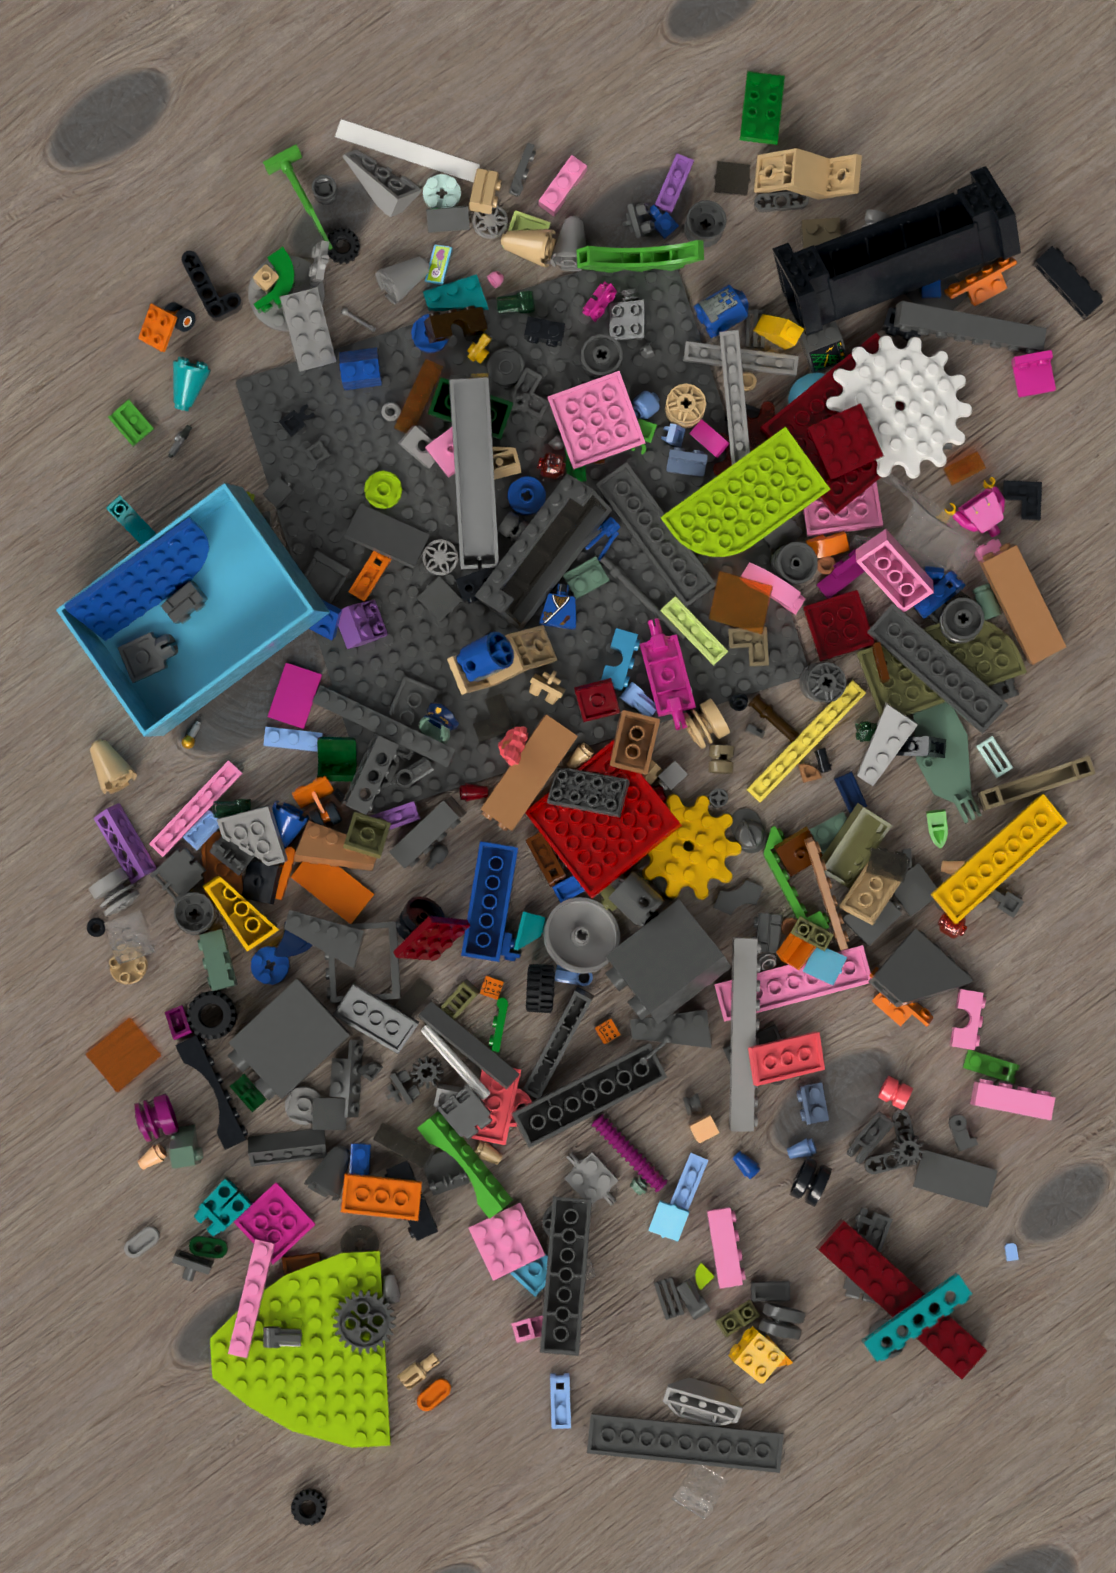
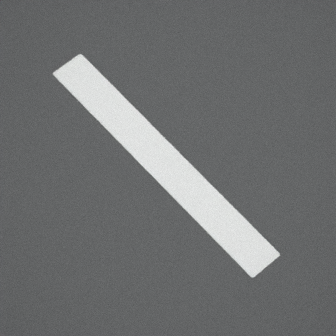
[335,119,480,182]

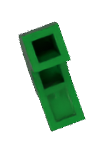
[253,247,295,314]

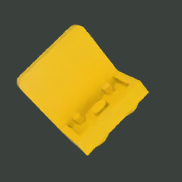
[728,1326,785,1384]

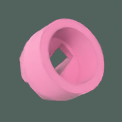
[487,271,504,288]

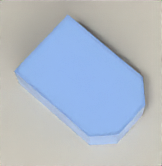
[1004,1242,1019,1261]

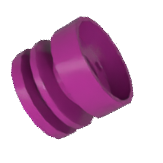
[134,1093,179,1142]

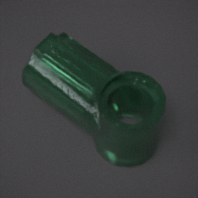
[496,291,535,314]
[212,799,251,818]

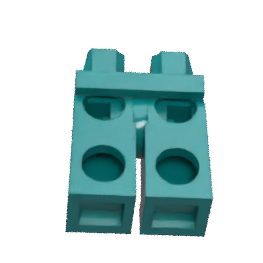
[194,1178,253,1236]

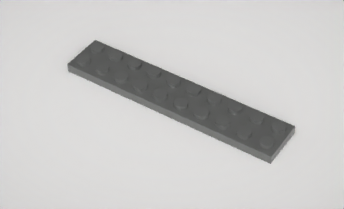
[587,1414,784,1473]

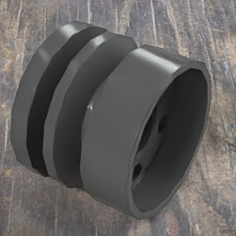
[684,200,727,248]
[799,662,846,703]
[174,892,215,935]

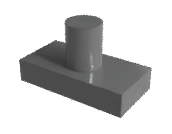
[172,1249,214,1281]

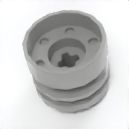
[88,867,140,917]

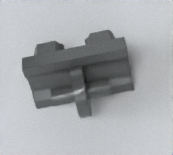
[622,202,656,238]
[386,1070,420,1105]

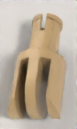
[397,1353,440,1390]

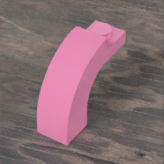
[740,562,806,615]

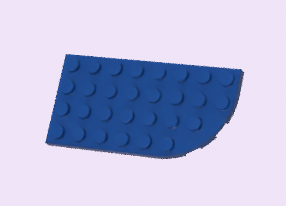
[64,517,209,641]

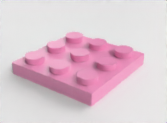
[468,1203,546,1281]

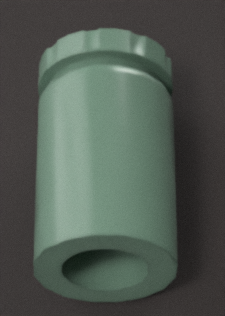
[973,584,1002,621]

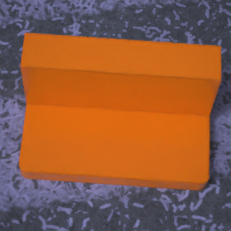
[776,933,816,970]

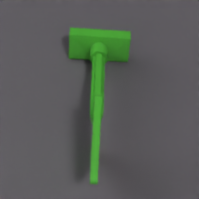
[263,145,333,250]

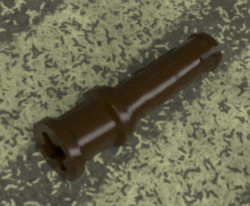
[747,693,799,742]

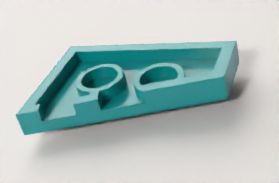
[423,274,489,311]

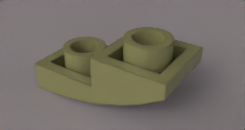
[791,916,834,952]
[715,1299,760,1338]

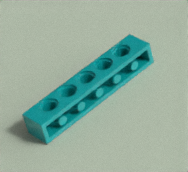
[861,1273,972,1362]

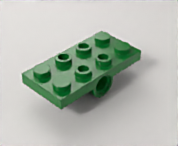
[740,71,785,145]

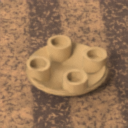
[109,946,148,984]

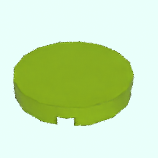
[364,471,403,509]

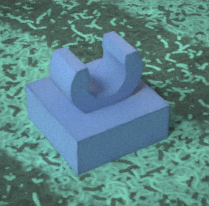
[661,423,686,448]

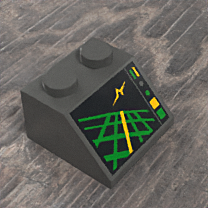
[799,321,847,373]

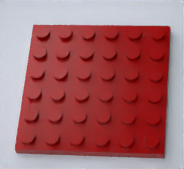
[525,740,682,898]

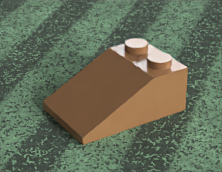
[609,710,660,775]

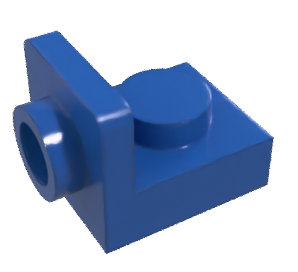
[501,932,520,961]

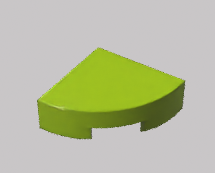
[695,1263,715,1290]

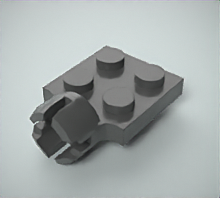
[118,632,178,683]

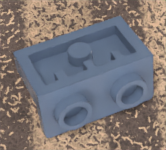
[796,1082,829,1125]

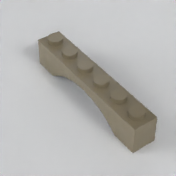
[977,756,1096,811]

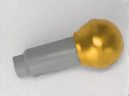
[181,721,201,749]

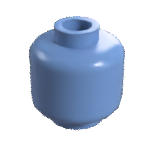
[632,391,660,419]

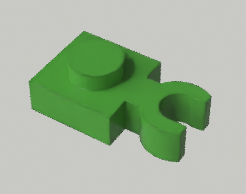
[632,419,657,455]

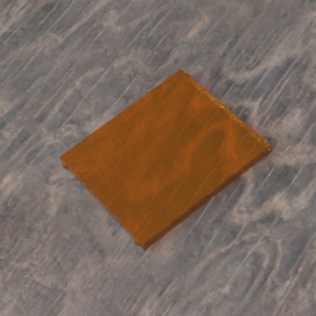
[709,571,773,634]
[85,1017,162,1093]

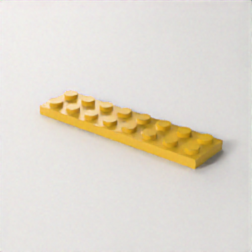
[930,794,1067,924]

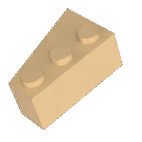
[492,447,521,480]

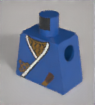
[540,584,576,630]

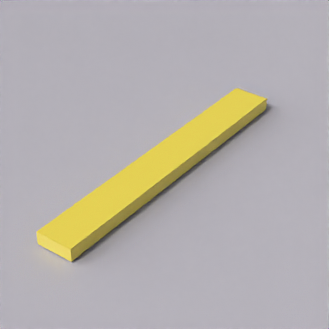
[747,680,866,803]

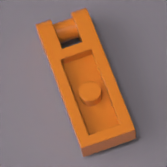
[348,551,392,602]
[275,847,296,901]

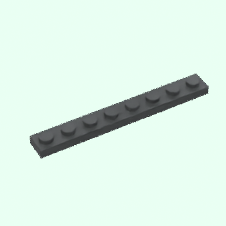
[312,685,457,767]

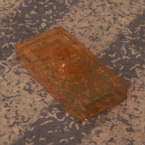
[943,452,986,486]

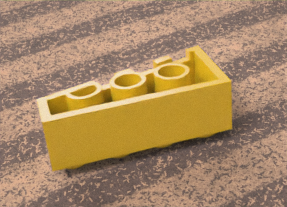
[202,876,279,951]

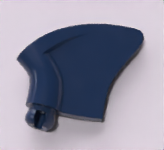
[274,921,313,957]

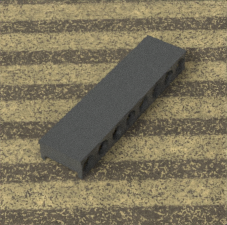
[540,1196,592,1356]

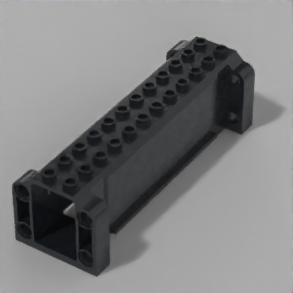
[772,166,1021,336]

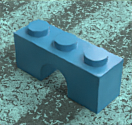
[601,628,640,691]

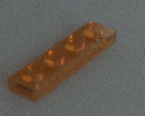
[394,359,443,434]

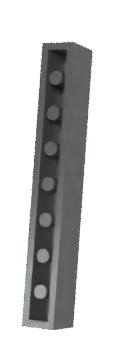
[893,301,1047,354]

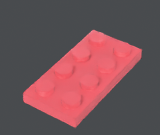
[748,1031,825,1086]

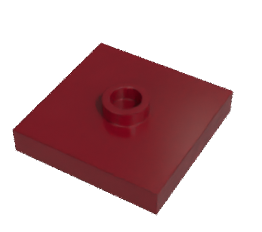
[574,678,621,722]

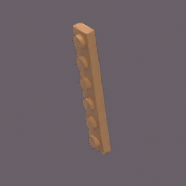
[804,837,849,950]

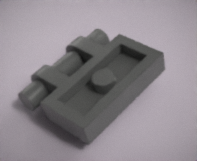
[853,1207,893,1253]

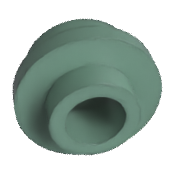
[630,1177,648,1195]

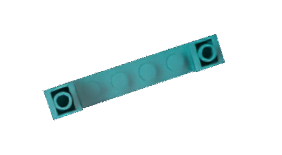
[106,495,157,546]

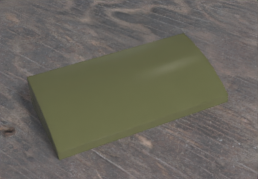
[820,803,892,889]

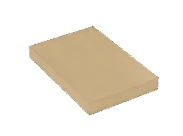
[839,860,903,925]

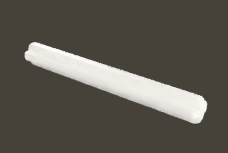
[421,1025,490,1100]

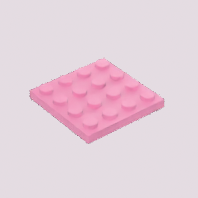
[547,371,645,470]

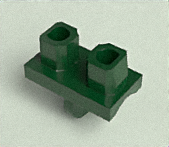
[230,1073,267,1113]

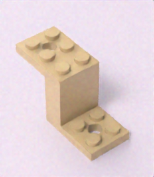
[754,148,862,200]
[447,625,557,695]

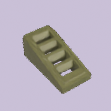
[440,979,480,1020]

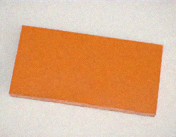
[291,862,375,924]
[341,1173,422,1221]

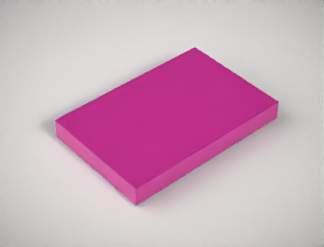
[267,663,322,729]

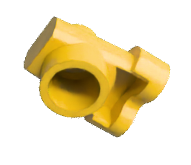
[467,333,492,364]

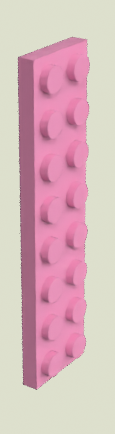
[714,945,871,1022]

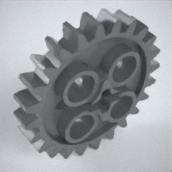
[333,1290,396,1354]

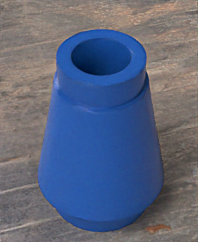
[733,1151,761,1180]

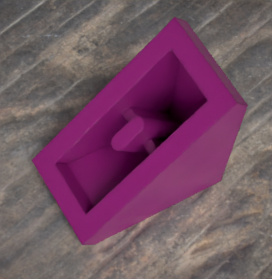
[165,1005,194,1040]

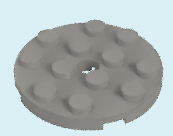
[248,255,325,332]

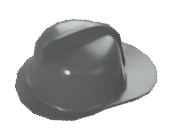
[730,808,767,853]

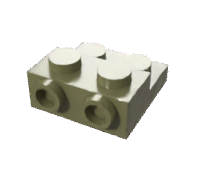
[343,812,391,859]

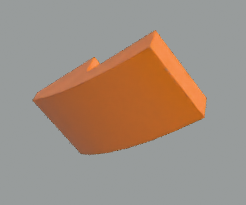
[806,531,850,558]

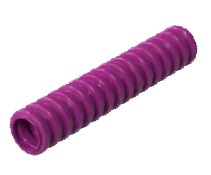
[591,1114,668,1192]

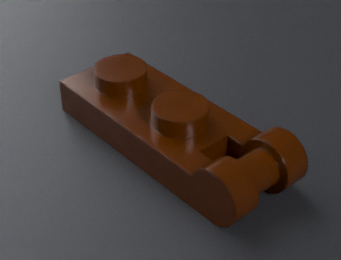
[525,832,567,888]

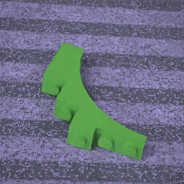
[577,240,704,273]

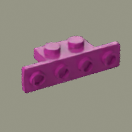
[817,548,865,599]

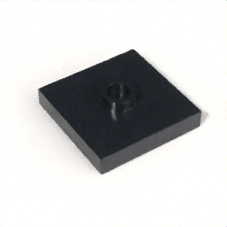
[241,861,282,905]

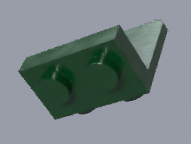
[317,737,357,782]

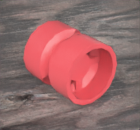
[878,1076,913,1110]

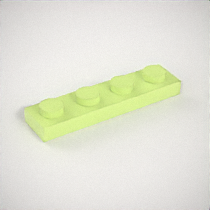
[660,596,728,666]

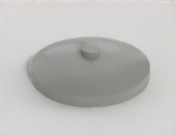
[543,897,620,974]

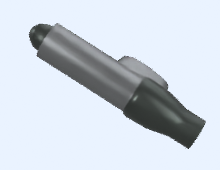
[168,425,192,458]

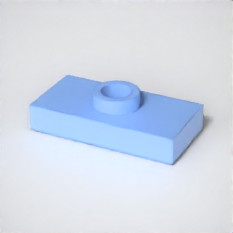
[183,810,219,850]

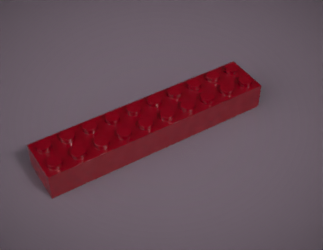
[816,1219,988,1379]

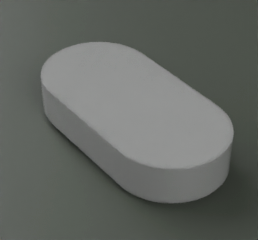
[124,1226,160,1258]

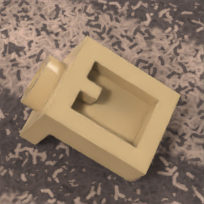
[253,264,279,294]

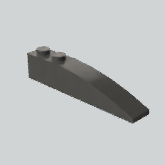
[523,986,594,1099]

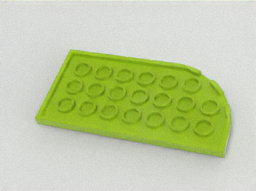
[660,427,831,557]

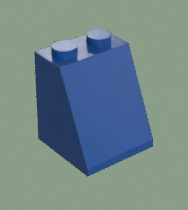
[339,347,382,390]

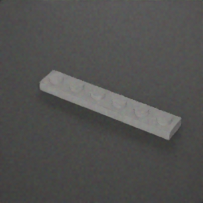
[683,341,799,376]

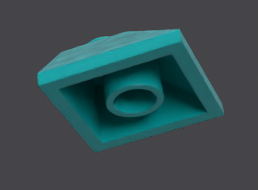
[514,912,546,951]

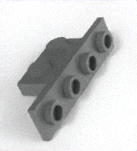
[330,1040,364,1117]

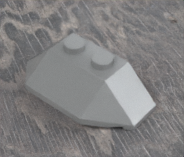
[663,1378,743,1426]

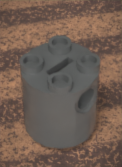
[608,871,664,926]

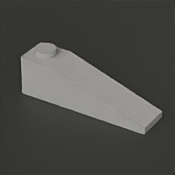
[343,150,421,217]

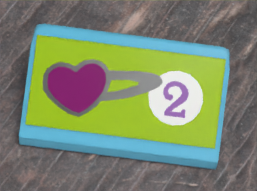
[425,245,453,286]

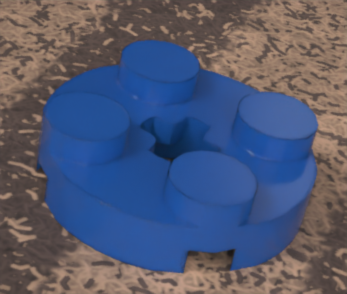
[411,314,449,353]
[508,476,546,515]
[251,946,290,985]

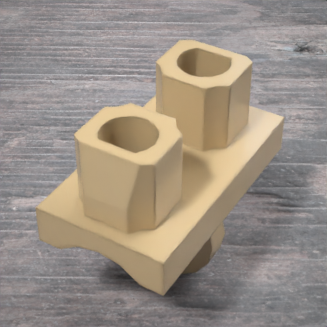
[529,671,566,705]

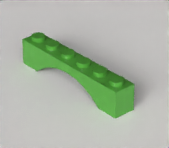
[417,1111,513,1219]

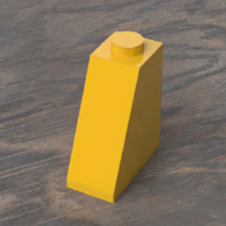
[753,314,804,350]

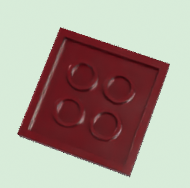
[808,403,884,480]
[802,590,875,662]
[393,916,470,961]

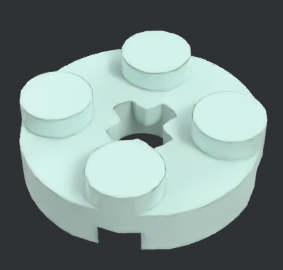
[423,174,461,208]

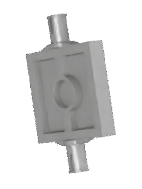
[308,240,329,283]
[564,1152,619,1206]

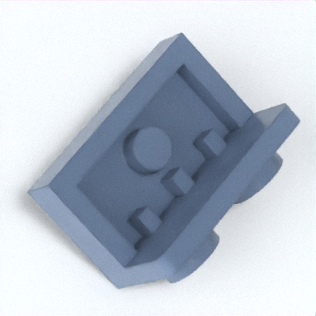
[666,447,708,477]

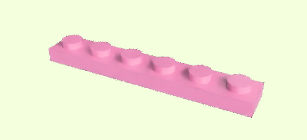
[149,760,243,857]
[228,1239,275,1358]

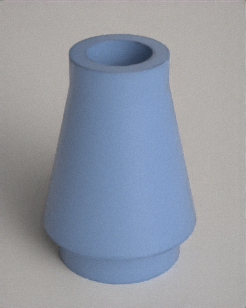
[787,1138,817,1159]

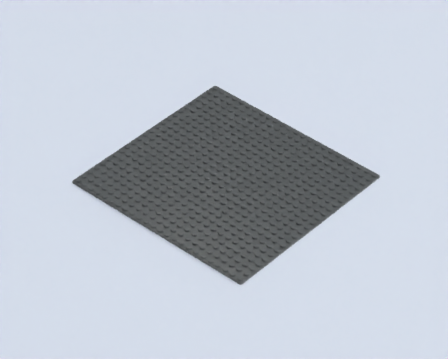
[236,244,808,814]

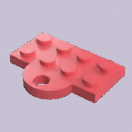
[471,1068,532,1145]

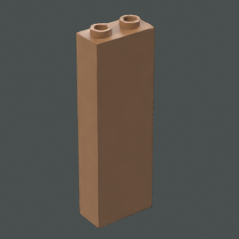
[979,543,1066,665]
[480,714,578,832]

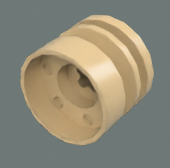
[665,383,706,429]
[684,698,730,749]

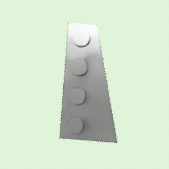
[857,702,918,786]

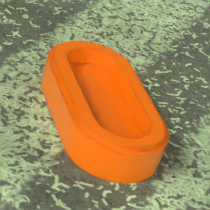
[417,1378,451,1411]

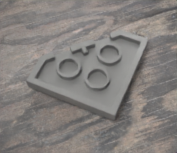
[217,805,288,866]

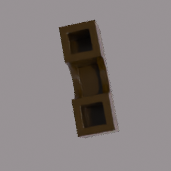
[424,306,488,344]

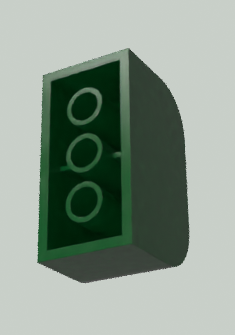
[427,377,513,440]

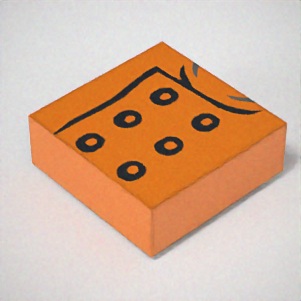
[480,976,504,1000]
[595,1019,621,1044]

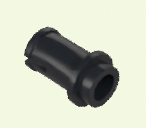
[814,748,832,773]

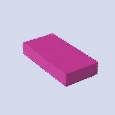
[689,419,730,458]

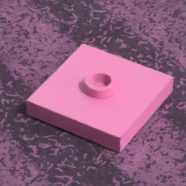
[425,427,455,478]

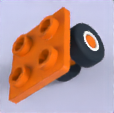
[138,302,195,352]
[292,776,342,827]

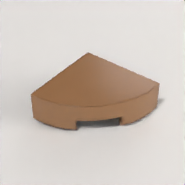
[798,764,822,783]

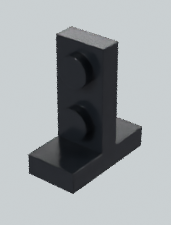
[896,736,946,758]

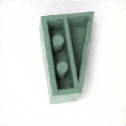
[197,929,238,991]
[169,1124,203,1169]

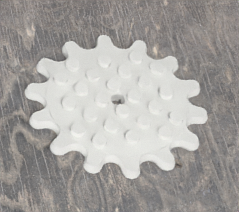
[826,335,972,479]

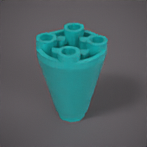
[173,356,211,411]

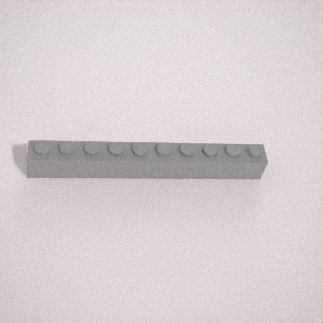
[729,937,761,1132]

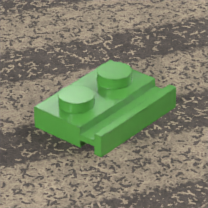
[108,400,154,447]

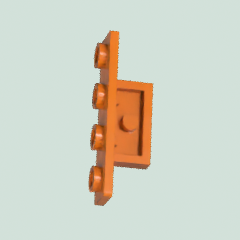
[944,257,1017,306]
[869,967,934,1027]

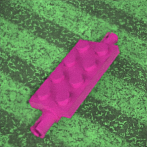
[640,618,696,730]

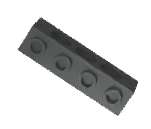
[342,734,399,815]

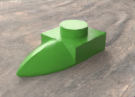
[926,809,948,849]

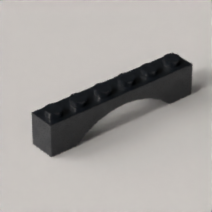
[175,1035,249,1150]

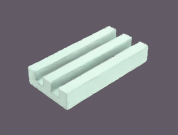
[976,736,1013,778]

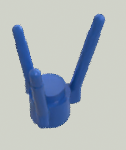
[585,517,621,561]

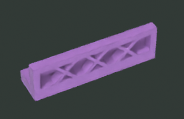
[94,803,157,884]

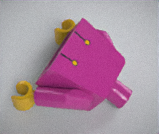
[944,477,1005,537]

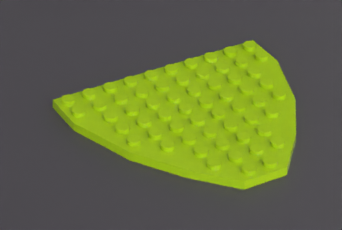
[210,1250,391,1448]

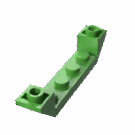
[763,826,830,930]

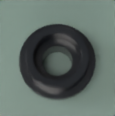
[729,693,748,711]
[87,918,106,937]

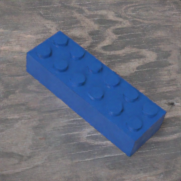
[461,841,518,962]

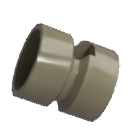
[708,745,734,774]

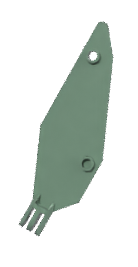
[913,702,982,824]

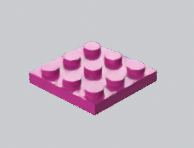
[234,1182,316,1264]

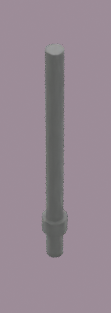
[600,555,686,641]

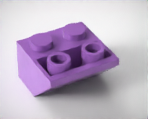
[338,599,388,649]

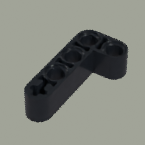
[181,250,243,321]

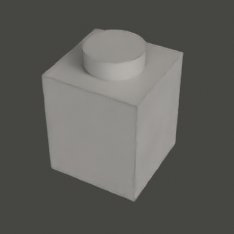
[657,761,688,791]

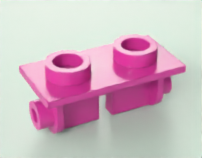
[582,281,617,322]

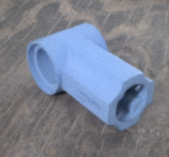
[619,682,657,717]

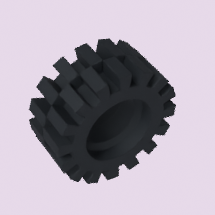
[328,228,360,265]
[291,1489,327,1526]

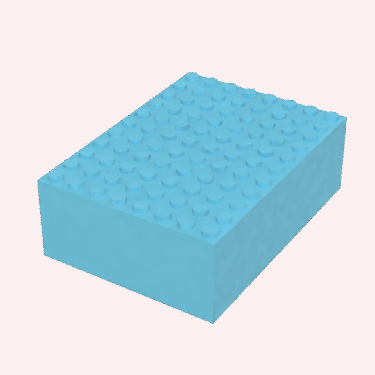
[56,483,330,737]

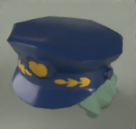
[419,703,459,744]

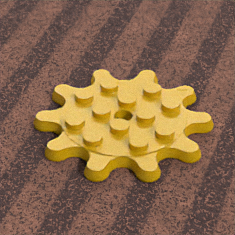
[642,794,742,900]

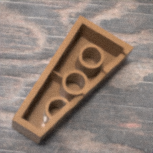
[294,820,377,871]

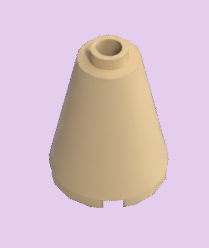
[501,229,556,268]
[90,739,137,794]

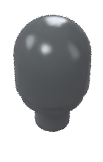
[426,844,448,869]

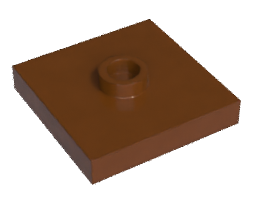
[774,827,823,877]

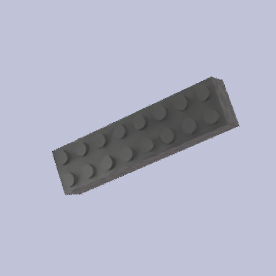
[511,1043,667,1148]

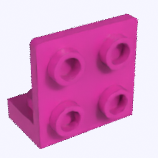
[1011,350,1056,398]

